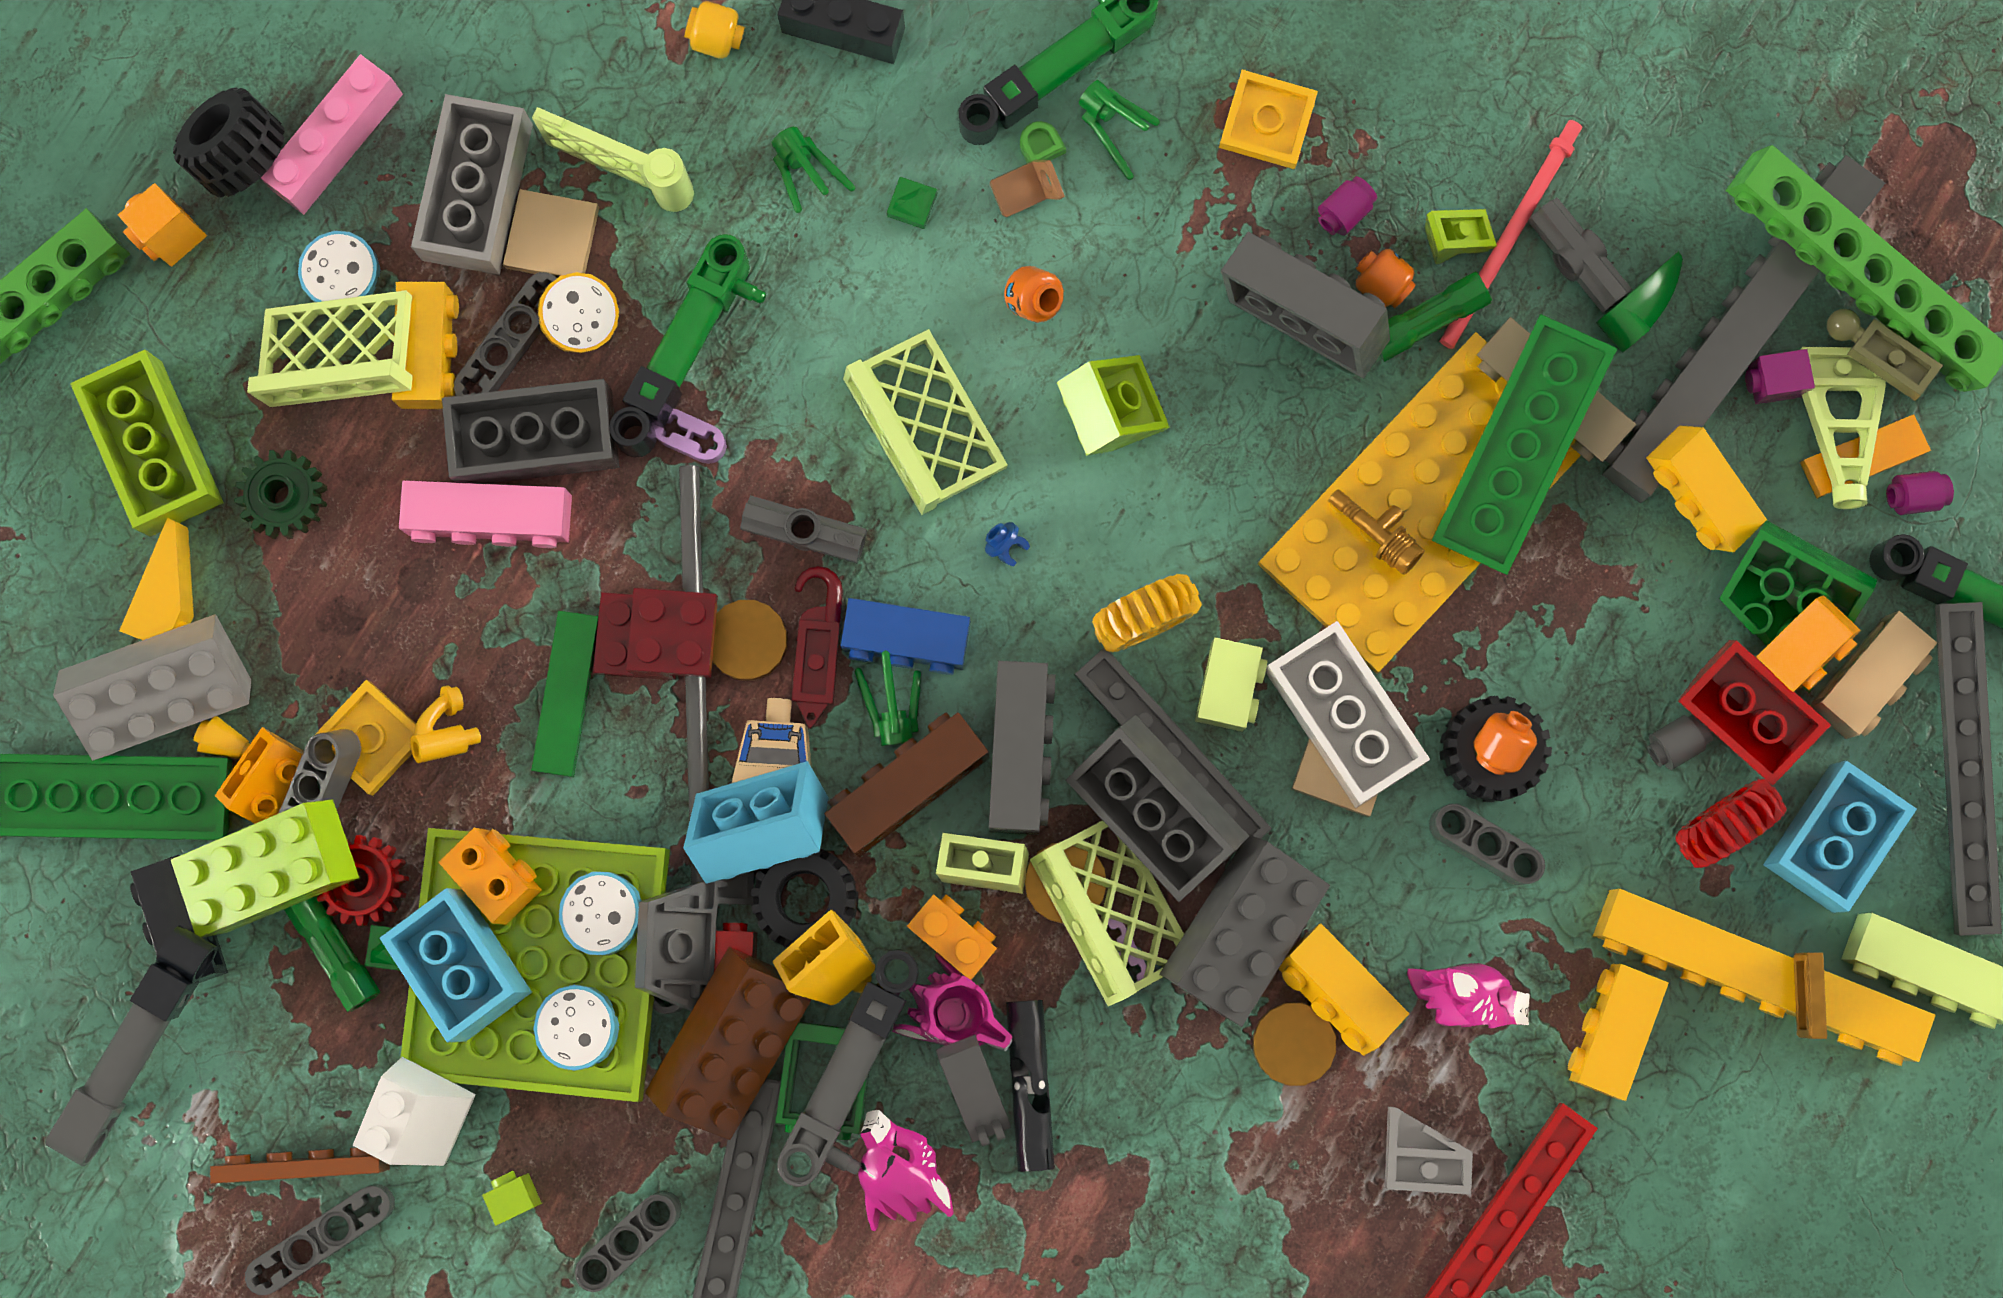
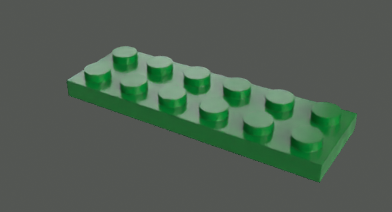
[1432,314,1618,575]
[0,754,233,841]

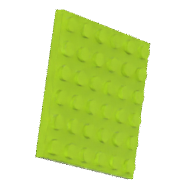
[400,828,670,1102]

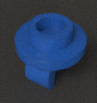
[985,522,1030,566]

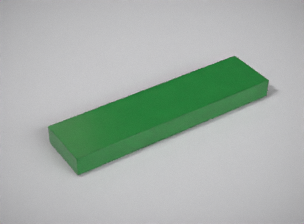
[531,610,599,778]

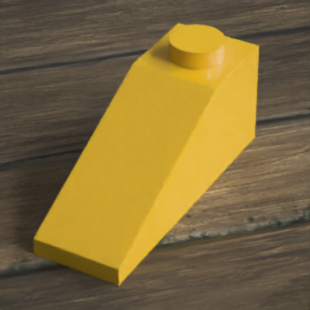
[119,518,194,640]

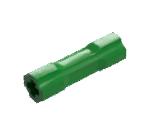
[1380,271,1492,362]
[284,895,381,1012]

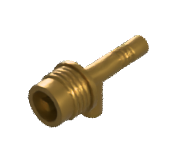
[1328,489,1425,575]

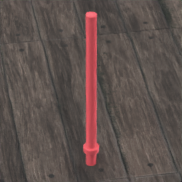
[1439,120,1582,349]

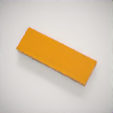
[1800,414,1931,499]

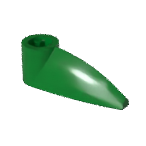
[1596,251,1683,353]

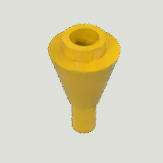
[193,716,250,759]

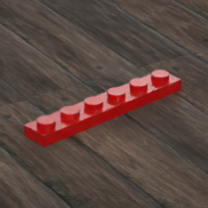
[1424,1103,1598,1298]

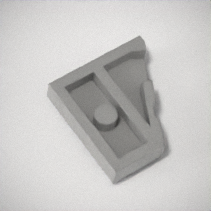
[1385,1106,1473,1195]

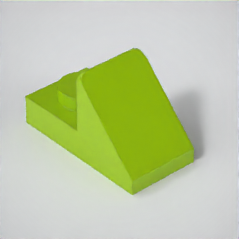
[1425,209,1497,265]

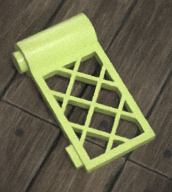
[532,107,694,212]

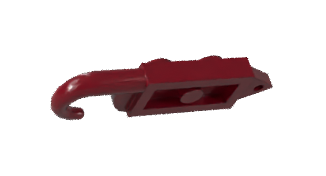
[792,566,843,729]

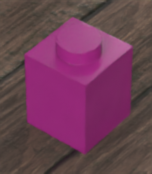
[1745,349,1815,404]

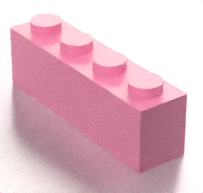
[260,54,403,215]
[399,480,572,548]

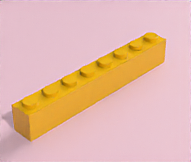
[1593,889,1935,1066]

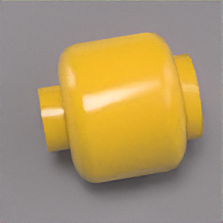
[684,1,745,59]

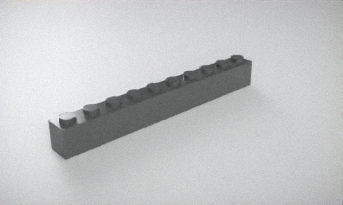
[1602,155,1885,503]

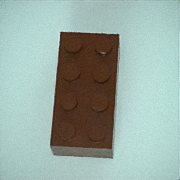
[824,712,990,858]
[645,947,812,1140]

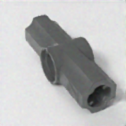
[1528,197,1632,313]
[740,495,867,564]

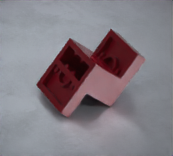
[593,588,718,680]

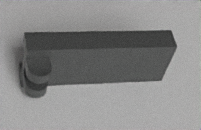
[936,1035,1011,1147]

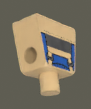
[732,698,812,783]

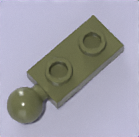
[1827,309,1943,401]

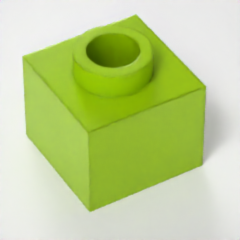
[482,1171,542,1226]

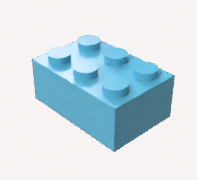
[683,761,829,884]
[1763,761,1917,913]
[380,888,532,1043]

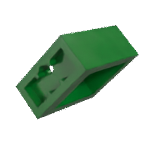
[775,1022,869,1140]

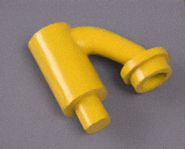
[410,685,481,763]

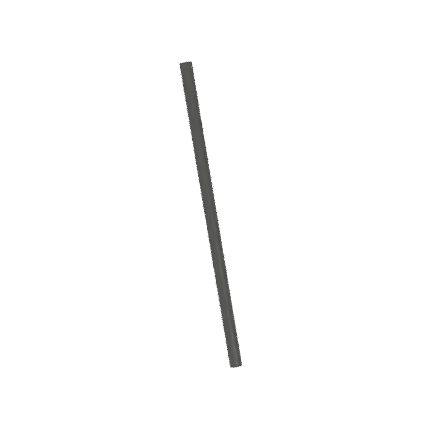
[679,465,709,884]

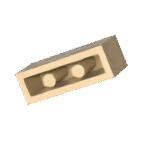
[1810,611,1937,739]

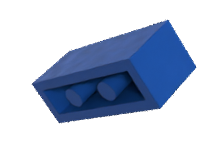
[841,598,971,675]

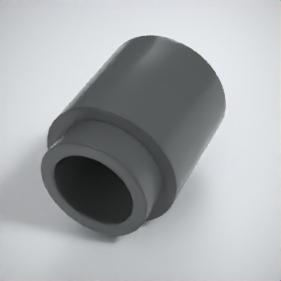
[1647,714,1713,770]

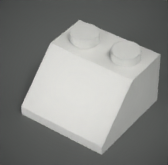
[353,1057,476,1166]

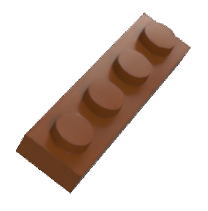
[210,1147,390,1184]

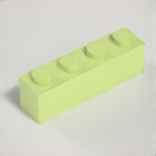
[1841,913,2003,1029]

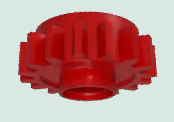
[317,835,409,926]

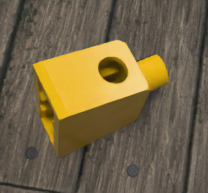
[772,910,876,1005]

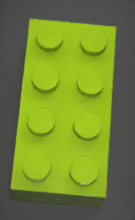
[70,349,224,537]
[171,799,359,938]

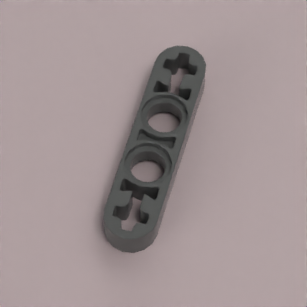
[454,272,557,396]
[245,1184,395,1295]

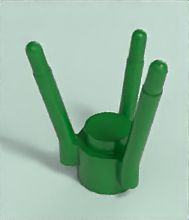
[1079,80,1160,180]
[772,126,855,213]
[854,650,922,746]

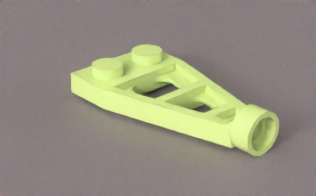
[1800,347,1886,509]

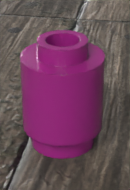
[1318,176,1377,236]
[1886,471,1954,515]

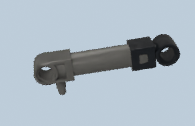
[45,925,218,1166]
[777,950,919,1187]

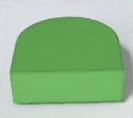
[1020,121,1066,163]

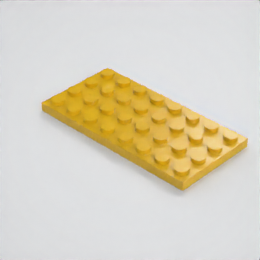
[1258,332,1581,674]

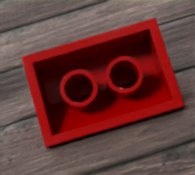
[1678,640,1831,786]

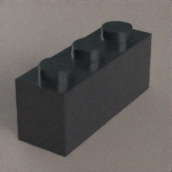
[777,0,905,64]
[130,855,228,983]

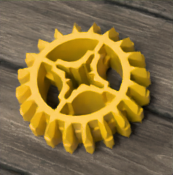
[1092,574,1202,652]

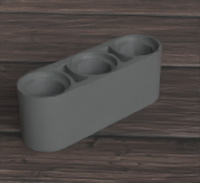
[278,729,361,814]
[1429,804,1545,885]
[575,1191,682,1292]

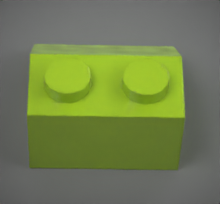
[1057,355,1170,456]

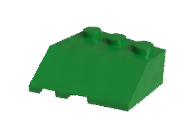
[1719,520,1877,693]

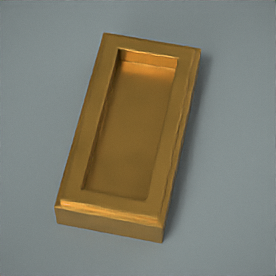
[1794,953,1827,1039]

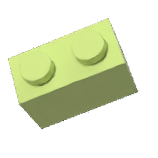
[1195,637,1267,732]
[936,833,1029,894]

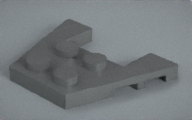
[635,870,754,1011]

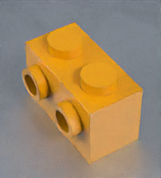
[118,183,207,267]
[1756,595,1861,692]
[215,727,304,824]
[438,827,542,925]
[907,894,997,980]

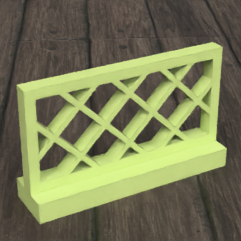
[247,290,413,407]
[843,329,1008,515]
[1030,821,1184,1007]

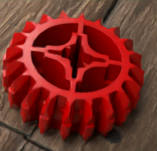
[1675,779,1787,868]

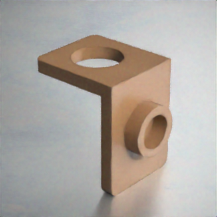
[990,159,1065,217]

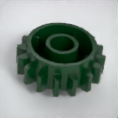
[234,450,328,539]

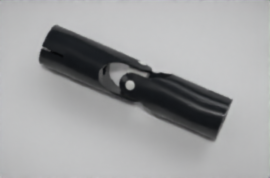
[1006,1000,1055,1172]

